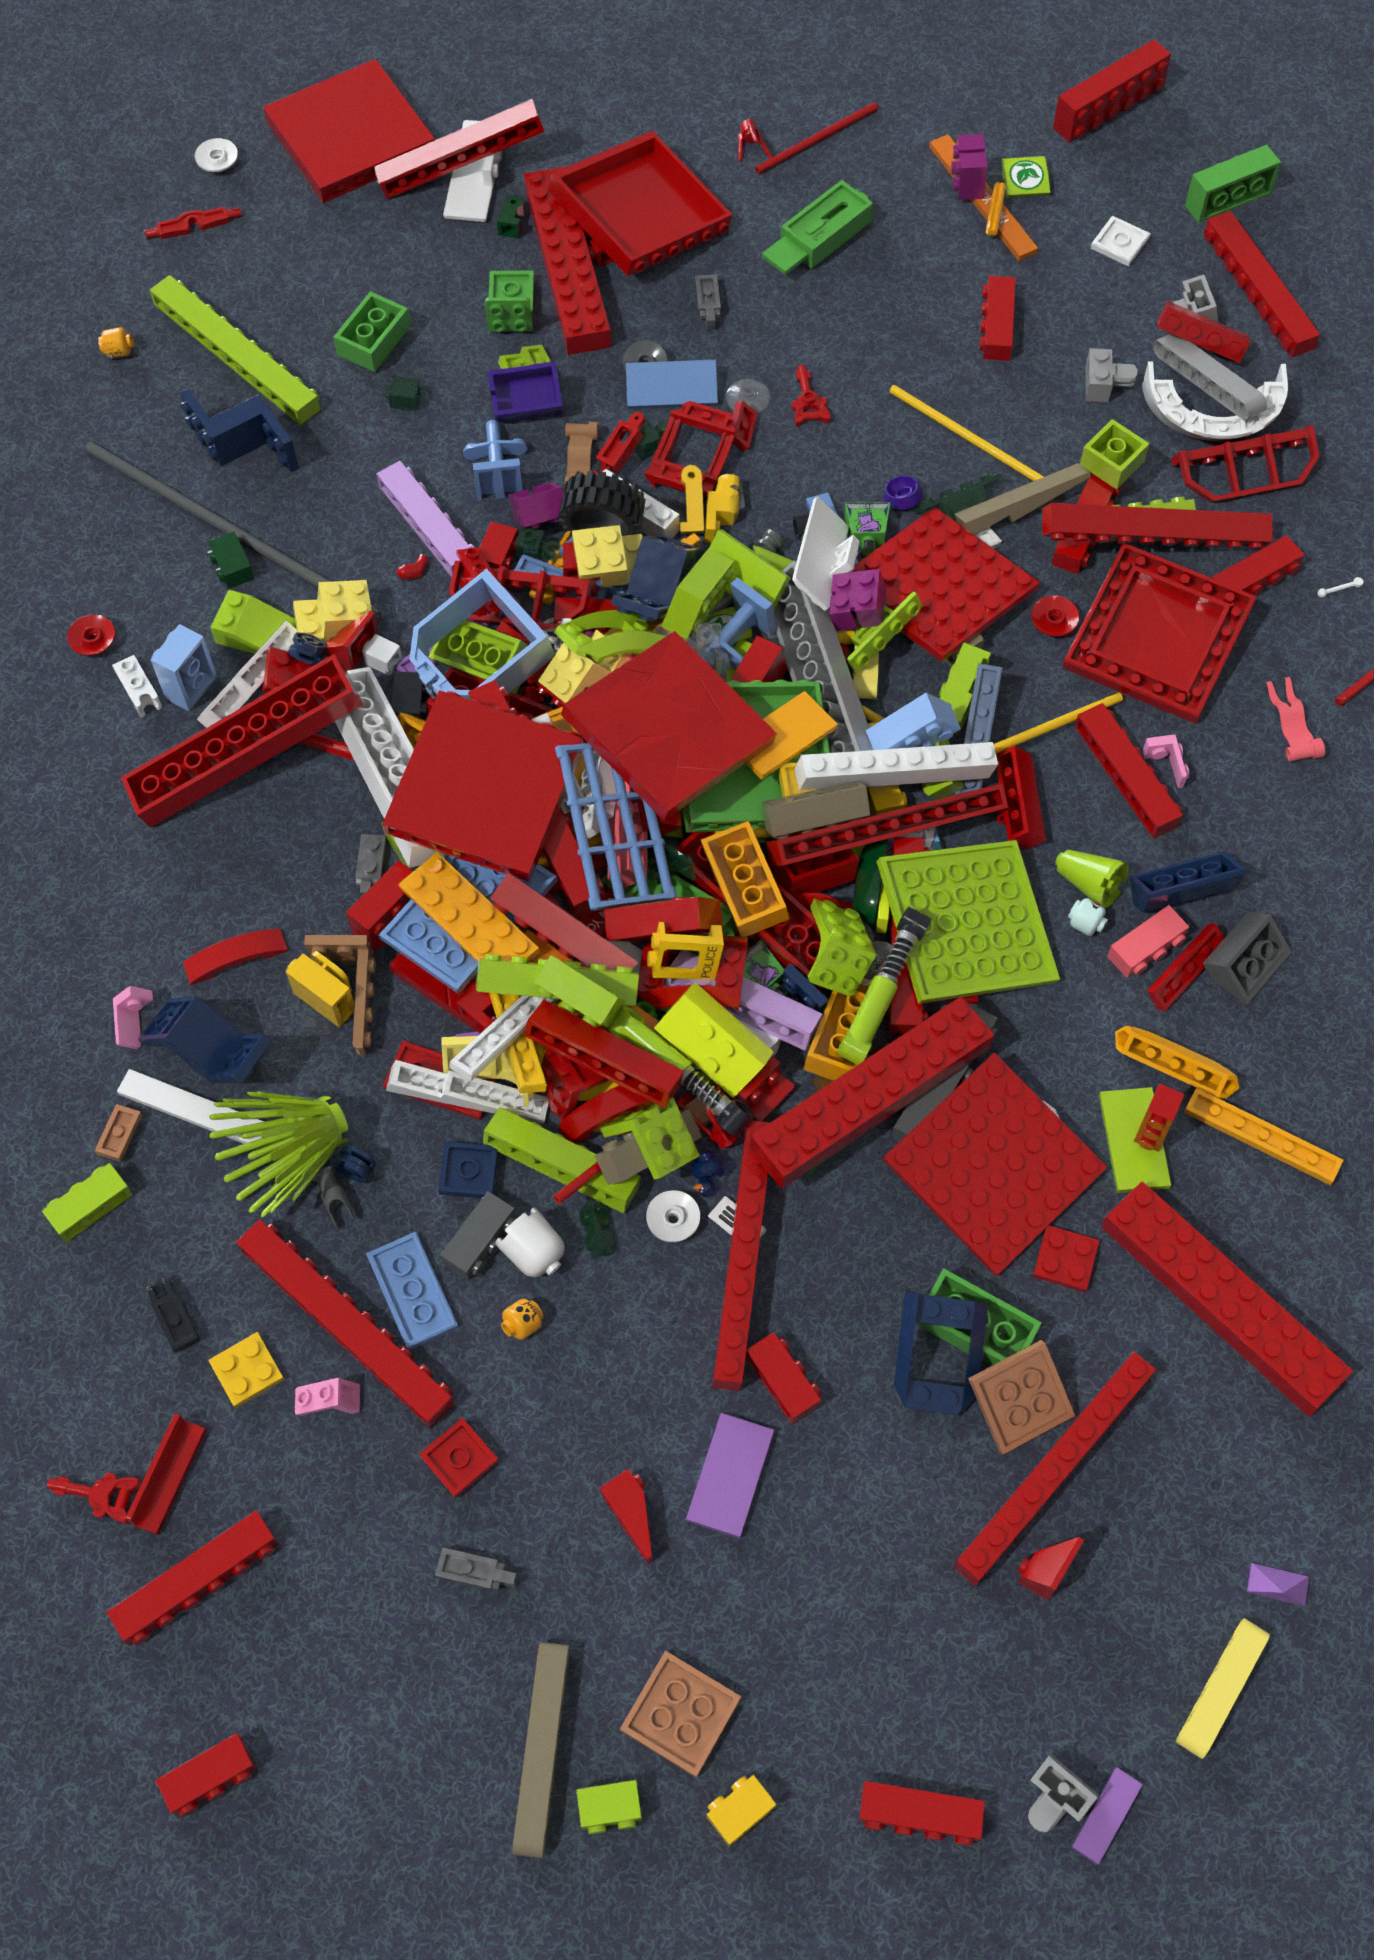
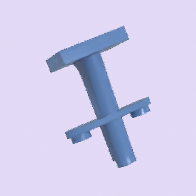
[463,420,527,501]
[693,578,777,670]

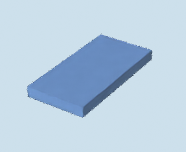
[626,360,718,409]
[366,1232,459,1350]

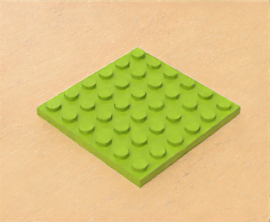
[877,840,1060,1004]

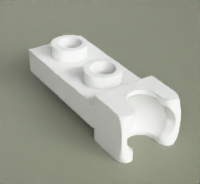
[112,655,162,717]

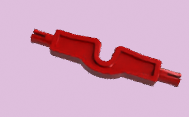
[144,207,242,240]

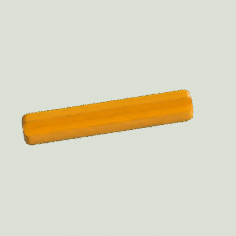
[986,182,1006,236]

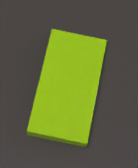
[709,530,791,610]
[1099,1087,1171,1193]

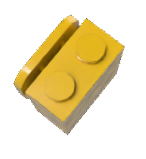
[286,951,355,1028]

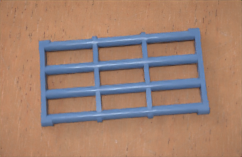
[555,743,677,911]

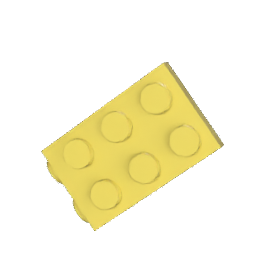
[442,1036,534,1107]

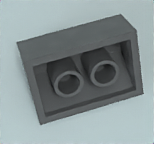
[1203,912,1292,1004]

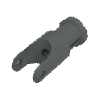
[313,1166,356,1229]

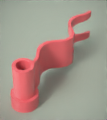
[1266,677,1325,762]

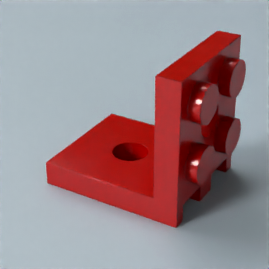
[540,1027,610,1121]

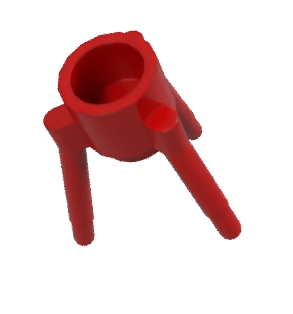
[738,119,772,161]
[677,1085,738,1149]

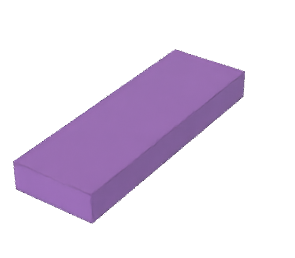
[1071,1767,1143,1865]

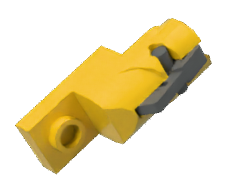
[704,474,745,543]

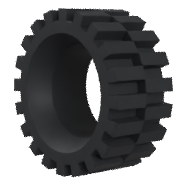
[558,471,646,536]

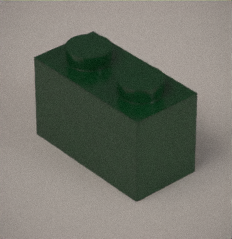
[207,531,254,589]

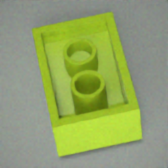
[210,590,297,654]

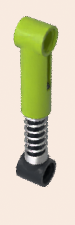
[836,906,932,1065]
[608,1006,755,1137]

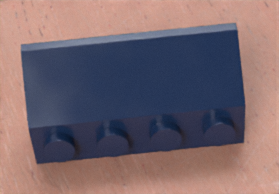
[1130,851,1246,913]

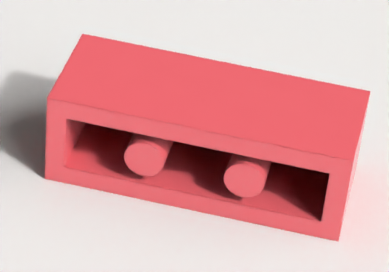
[1107,905,1189,978]

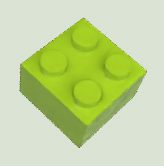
[1080,419,1149,489]

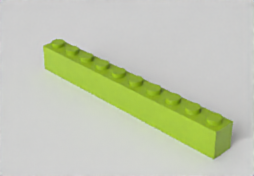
[150,275,320,425]

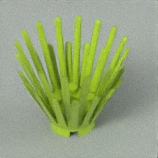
[209,1091,348,1217]

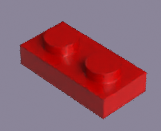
[733,400,758,451]

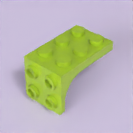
[808,898,876,996]

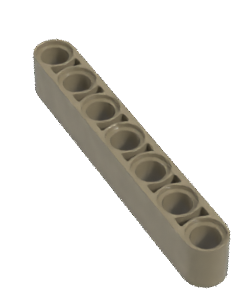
[512,1642,569,1858]

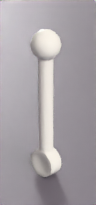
[1317,577,1363,598]

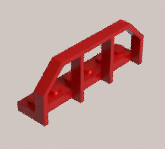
[1171,425,1320,503]
[449,560,599,632]

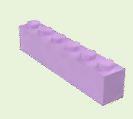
[377,461,474,577]
[665,950,823,1051]

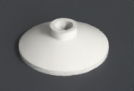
[195,138,238,172]
[646,1190,700,1242]

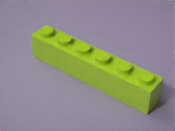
[476,954,639,1006]
[483,1107,641,1214]

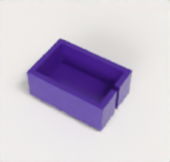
[487,361,563,423]

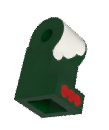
[497,195,524,239]

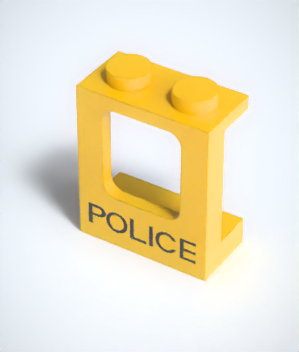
[647,922,724,981]

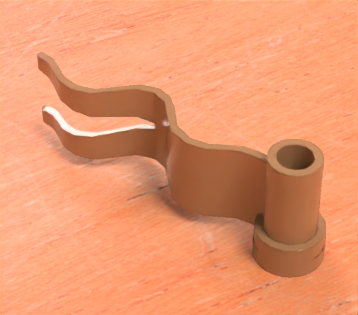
[564,422,599,486]

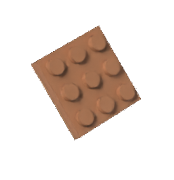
[968,1340,1075,1454]
[620,1651,741,1778]

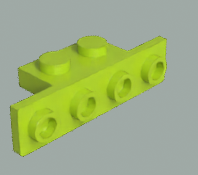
[847,591,923,674]

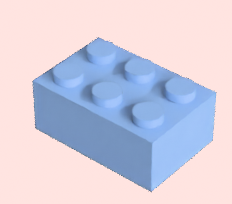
[151,624,217,711]
[866,693,961,750]

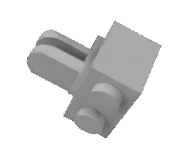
[1172,275,1218,322]
[1086,348,1138,402]
[1028,1754,1100,1832]

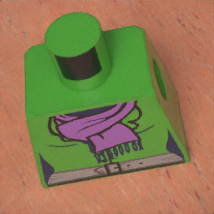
[844,502,890,556]
[743,940,788,997]

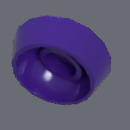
[883,475,923,510]

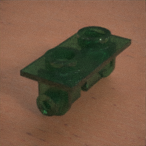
[579,1200,615,1260]

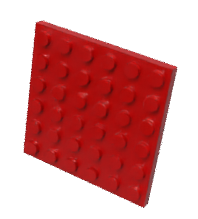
[852,507,1040,662]
[882,1052,1107,1277]

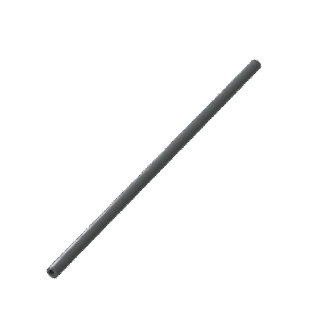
[85,442,381,621]

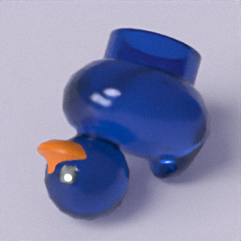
[691,1150,725,1197]

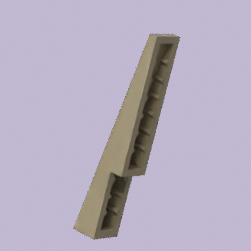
[955,463,1091,535]

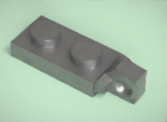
[695,274,721,330]
[355,834,387,896]
[435,1547,518,1591]

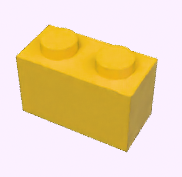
[707,1775,776,1847]

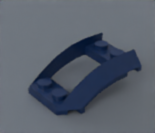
[894,1293,988,1416]

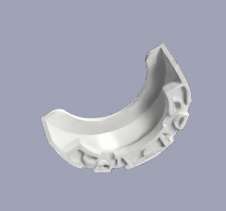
[1142,362,1288,441]

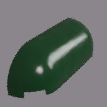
[852,839,888,927]

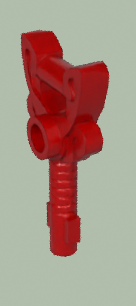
[791,365,831,427]
[47,1473,142,1525]

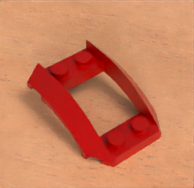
[645,401,736,499]
[637,934,748,1010]

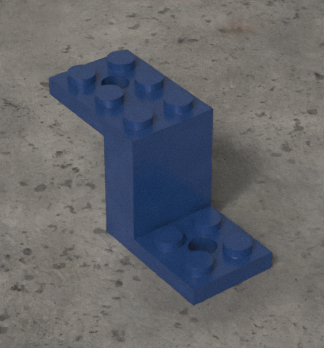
[180,388,299,473]
[611,535,704,622]
[138,996,272,1083]

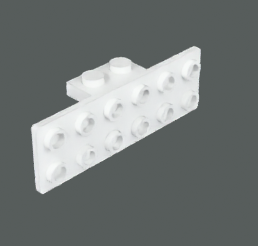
[443,120,502,222]
[792,496,860,611]

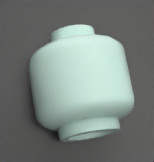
[1068,898,1108,936]

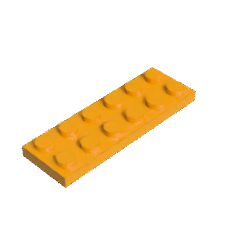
[398,852,540,963]

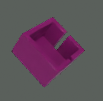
[951,134,987,200]
[508,482,563,530]
[829,569,886,631]

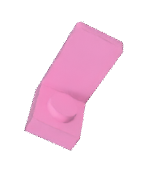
[1143,734,1189,789]
[113,986,153,1049]
[295,1378,360,1416]

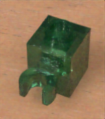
[627,419,667,461]
[515,526,560,562]

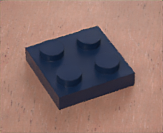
[782,963,828,1014]
[438,1141,498,1198]

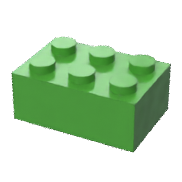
[334,291,411,372]

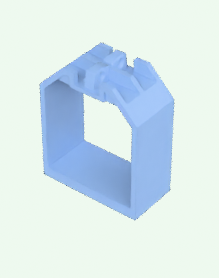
[410,569,555,700]

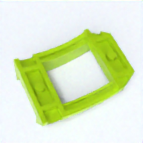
[554,610,666,663]

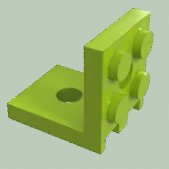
[600,1098,700,1180]

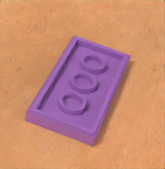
[686,1413,774,1539]

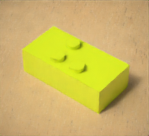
[654,982,774,1098]

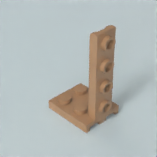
[304,935,376,1055]

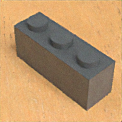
[440,1191,516,1281]

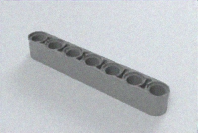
[1153,333,1267,420]

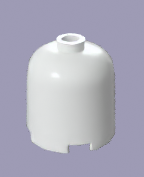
[495,1208,565,1277]

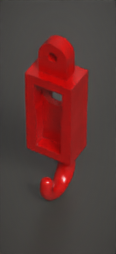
[594,412,645,475]

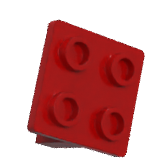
[723,1056,794,1122]

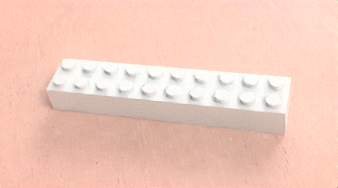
[335,667,450,868]

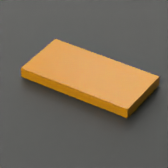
[746,691,838,780]

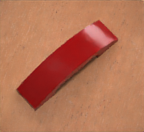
[183,929,288,985]
[559,1085,653,1145]

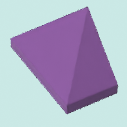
[1247,1563,1309,1606]

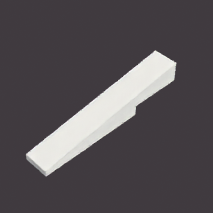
[197,621,297,728]
[386,1060,549,1123]

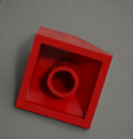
[326,611,378,671]
[1017,1537,1084,1601]

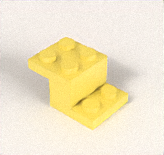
[572,525,642,587]
[293,580,372,644]
[538,630,631,703]

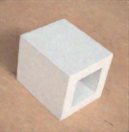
[362,634,402,676]

